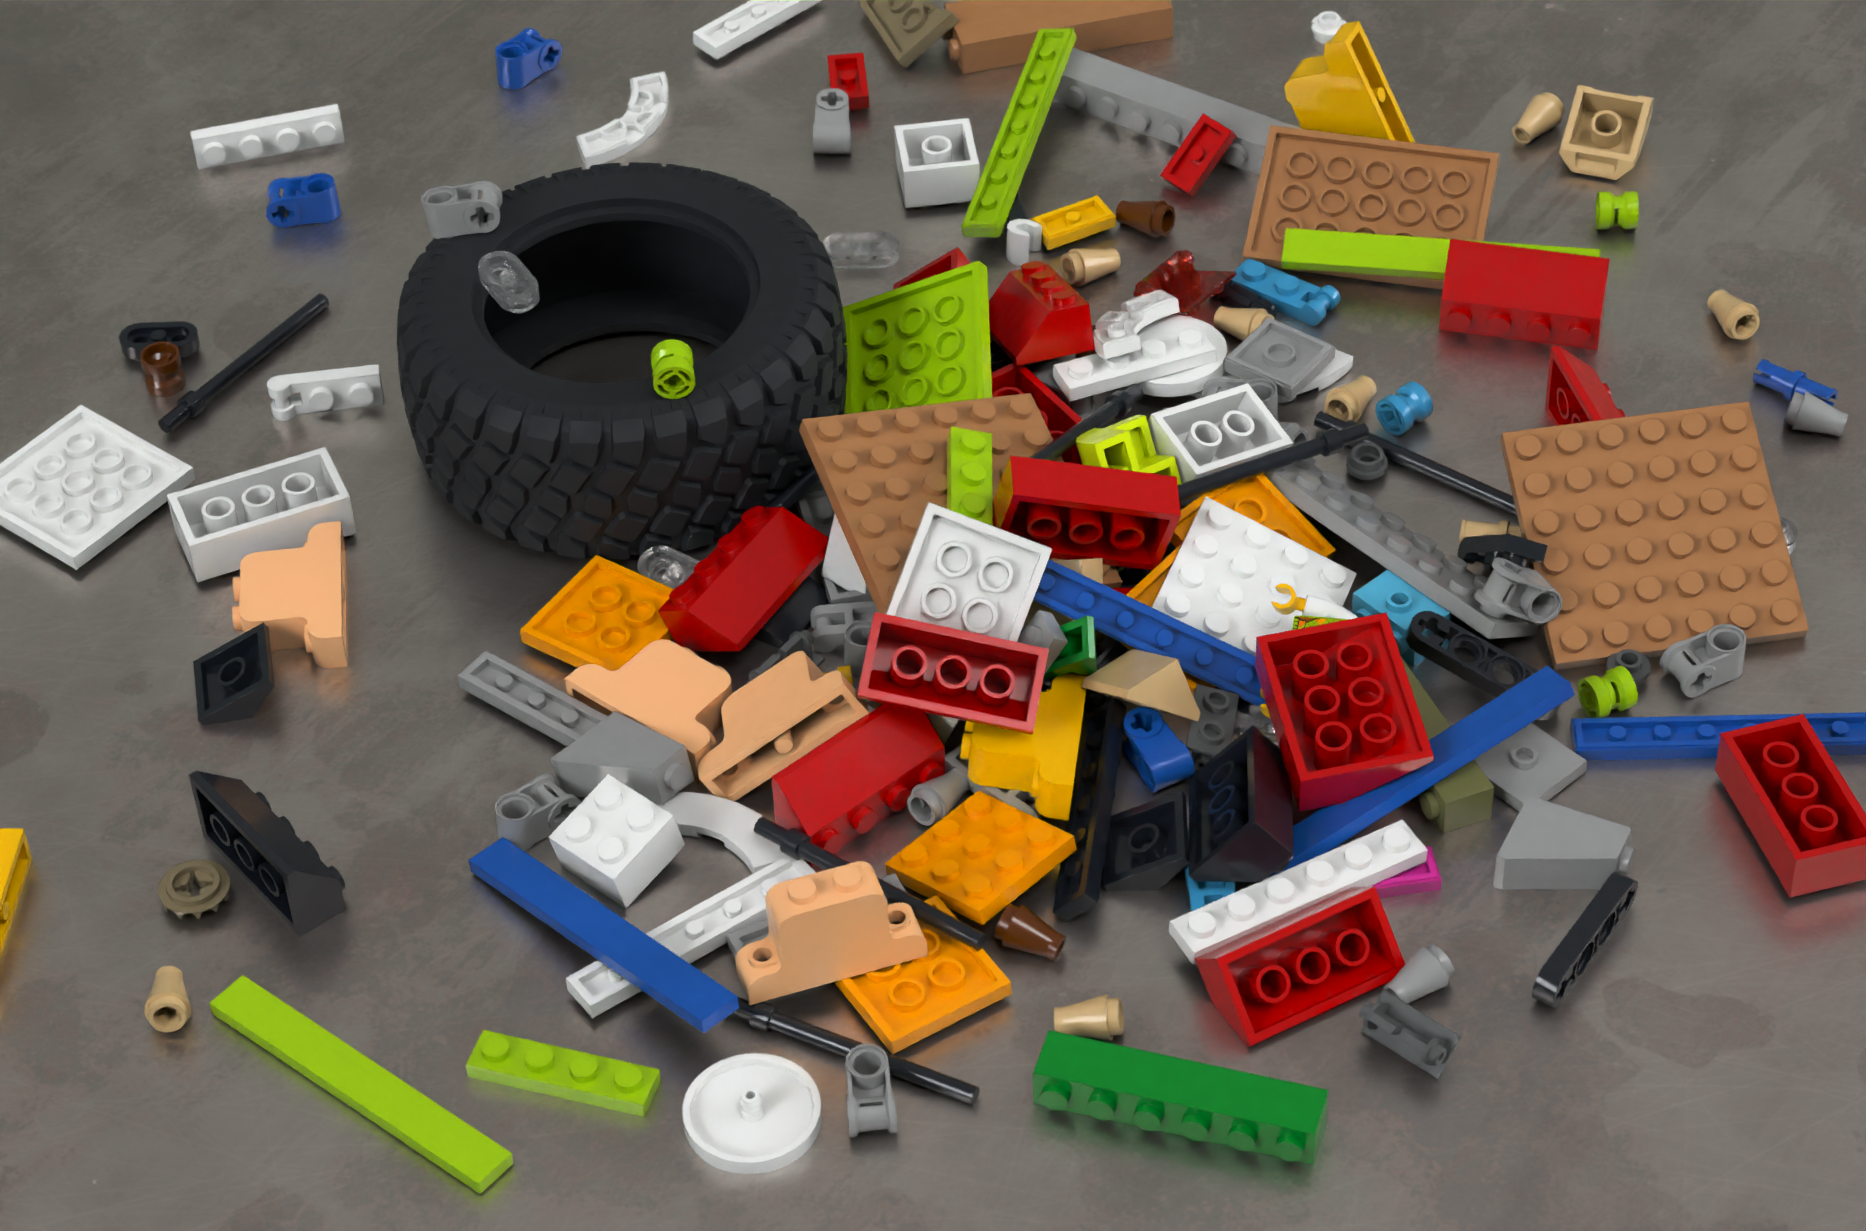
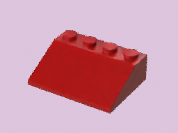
[1255,613,1434,812]

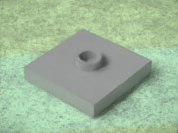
[1223,317,1336,400]
[1474,723,1587,811]

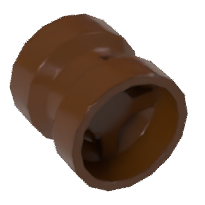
[140,341,186,397]

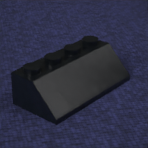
[1189,725,1294,882]
[189,771,346,937]

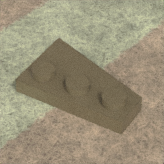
[858,0,960,68]

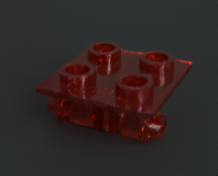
[1133,250,1237,316]

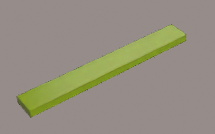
[961,28,1076,237]
[1281,228,1601,280]
[209,975,514,1194]

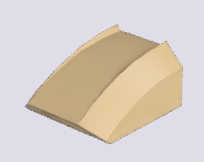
[1559,85,1652,180]

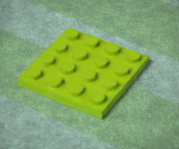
[843,261,992,414]

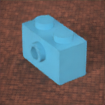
[1352,570,1451,668]

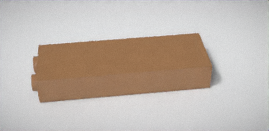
[942,0,1173,74]

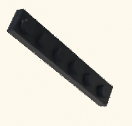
[1053,697,1127,922]

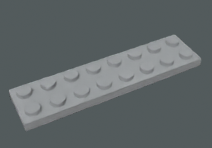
[1251,451,1541,639]

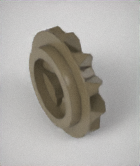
[158,859,232,920]

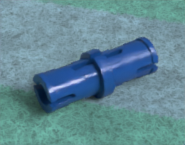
[1753,359,1838,407]

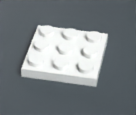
[885,502,1052,642]

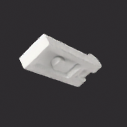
[267,364,384,421]

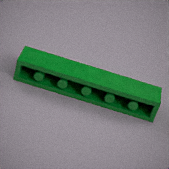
[1033,1030,1329,1165]

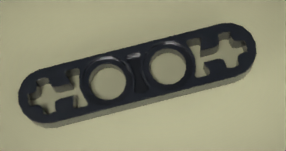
[1405,611,1561,721]
[1532,872,1638,1008]

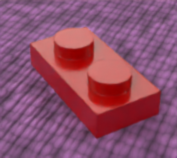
[827,53,869,111]
[1160,113,1236,198]

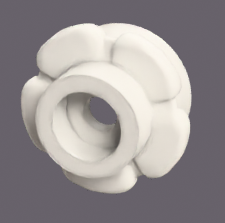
[1311,11,1346,44]

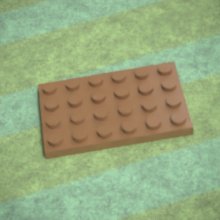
[1242,125,1499,290]

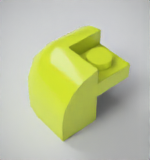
[1076,415,1182,485]

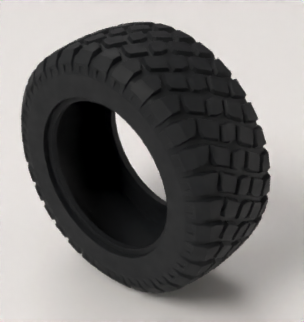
[397,162,848,559]

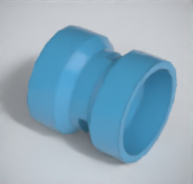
[1376,381,1433,436]

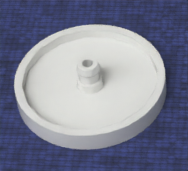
[1127,315,1227,397]
[682,1053,822,1174]

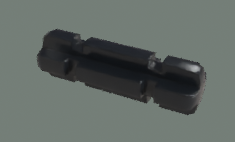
[1208,275,1277,319]

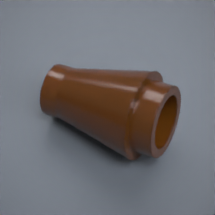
[1116,200,1175,238]
[994,904,1066,961]

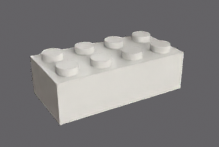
[167,447,357,582]

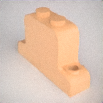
[232,521,348,669]
[565,639,732,785]
[698,651,869,802]
[735,861,928,1005]

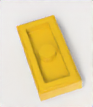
[1030,195,1116,250]

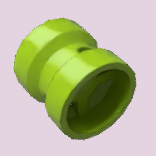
[1595,191,1639,230]
[650,339,695,399]
[1577,666,1638,718]

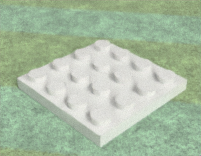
[0,405,196,570]
[1152,496,1357,656]

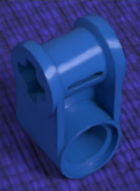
[495,28,562,89]
[266,173,341,228]
[1124,707,1195,793]

